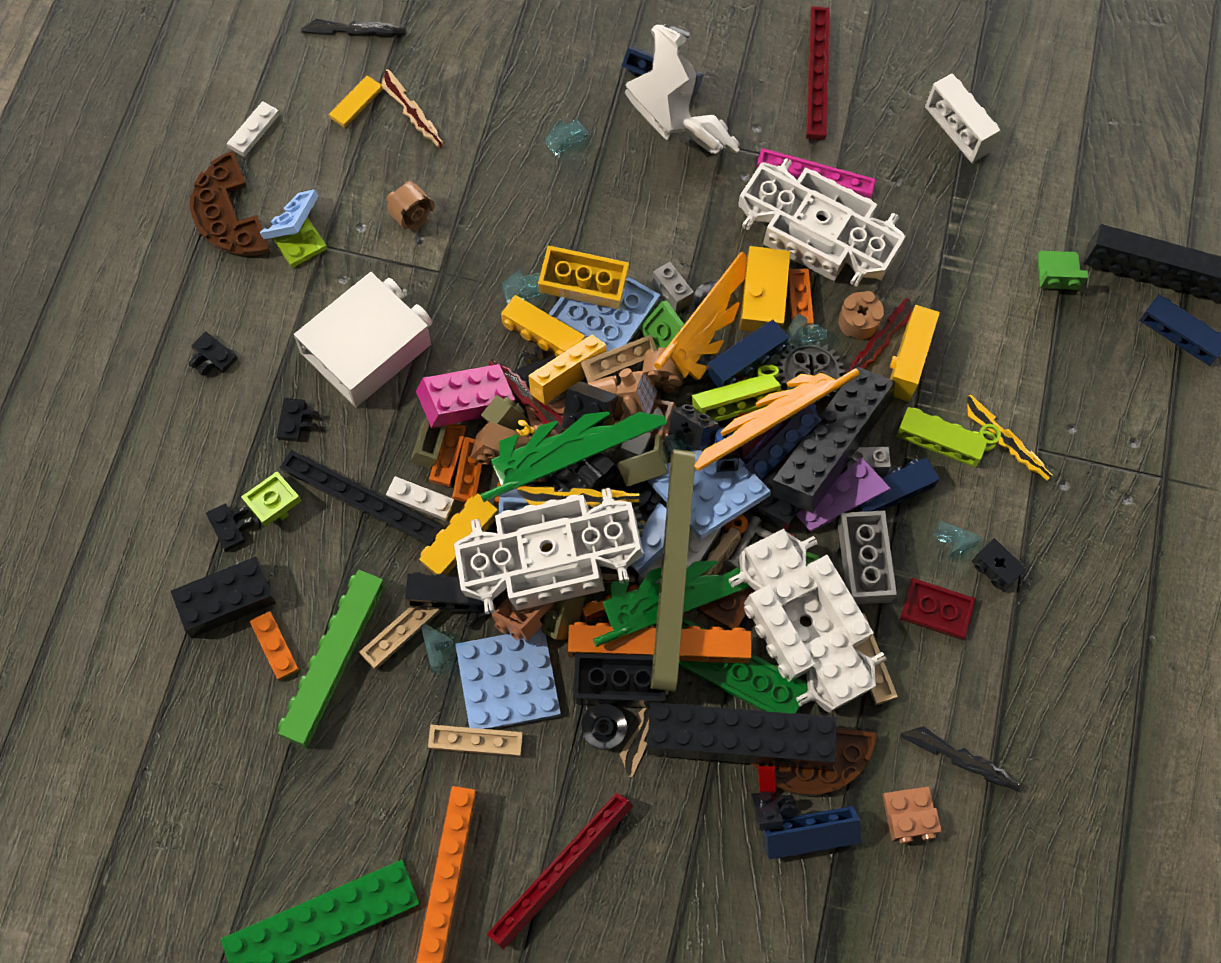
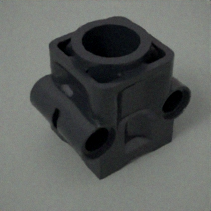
[549,452,621,502]

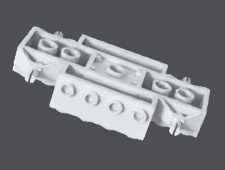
[738,159,905,286]
[454,488,644,614]
[728,529,886,713]

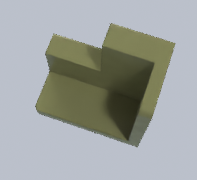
[617,434,669,487]
[541,596,585,640]

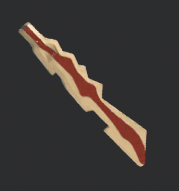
[382,70,444,148]

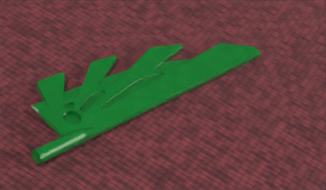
[480,412,667,502]
[593,561,751,647]

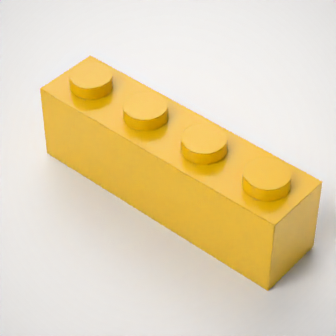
[501,295,585,357]
[529,335,607,405]
[419,493,499,575]

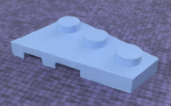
[260,190,319,239]
[630,503,666,575]

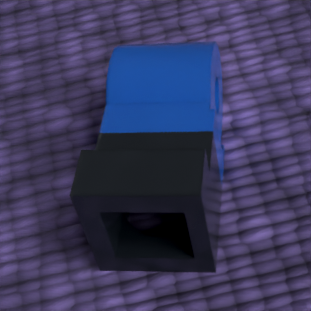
[715,428,739,472]

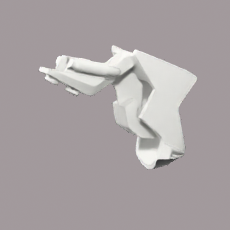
[625,25,740,155]

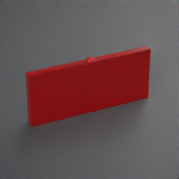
[758,766,776,795]

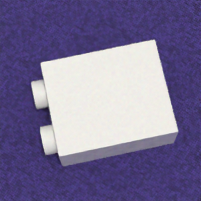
[294,272,432,408]

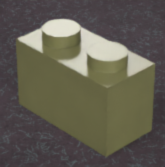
[481,395,529,431]
[410,417,447,469]

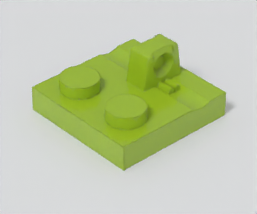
[272,217,327,268]
[241,472,301,527]

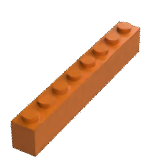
[568,622,751,663]
[416,786,477,963]

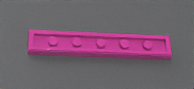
[756,148,876,199]

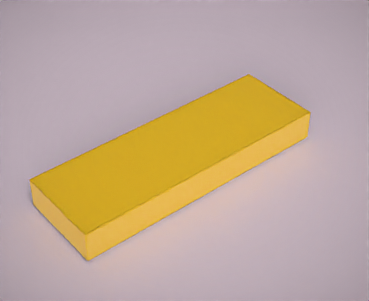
[329,76,383,128]

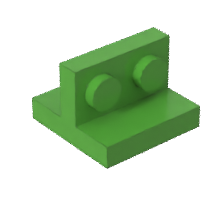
[639,301,684,351]

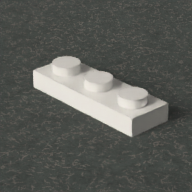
[227,101,280,157]
[386,476,455,521]

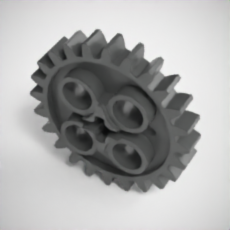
[777,340,845,404]

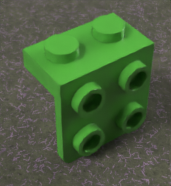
[1037,251,1088,290]

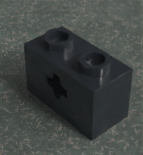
[669,404,718,451]
[971,538,1027,592]

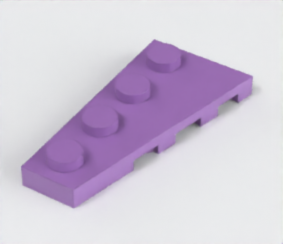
[796,457,891,532]

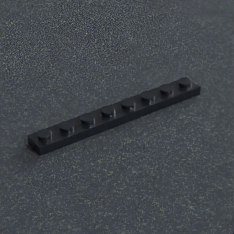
[279,450,442,546]

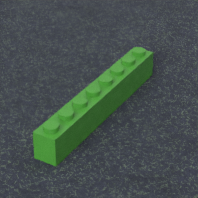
[278,570,385,749]

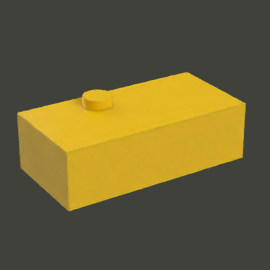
[538,245,629,310]
[740,246,790,332]
[889,305,940,402]

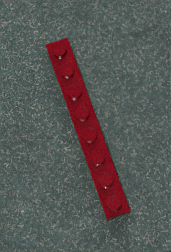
[806,6,830,140]
[487,792,633,950]

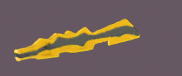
[967,395,1053,481]
[517,487,639,508]

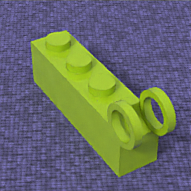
[692,365,781,422]
[896,407,1001,468]

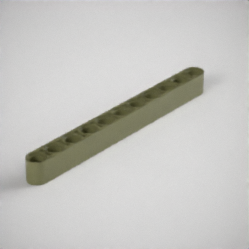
[651,449,696,691]

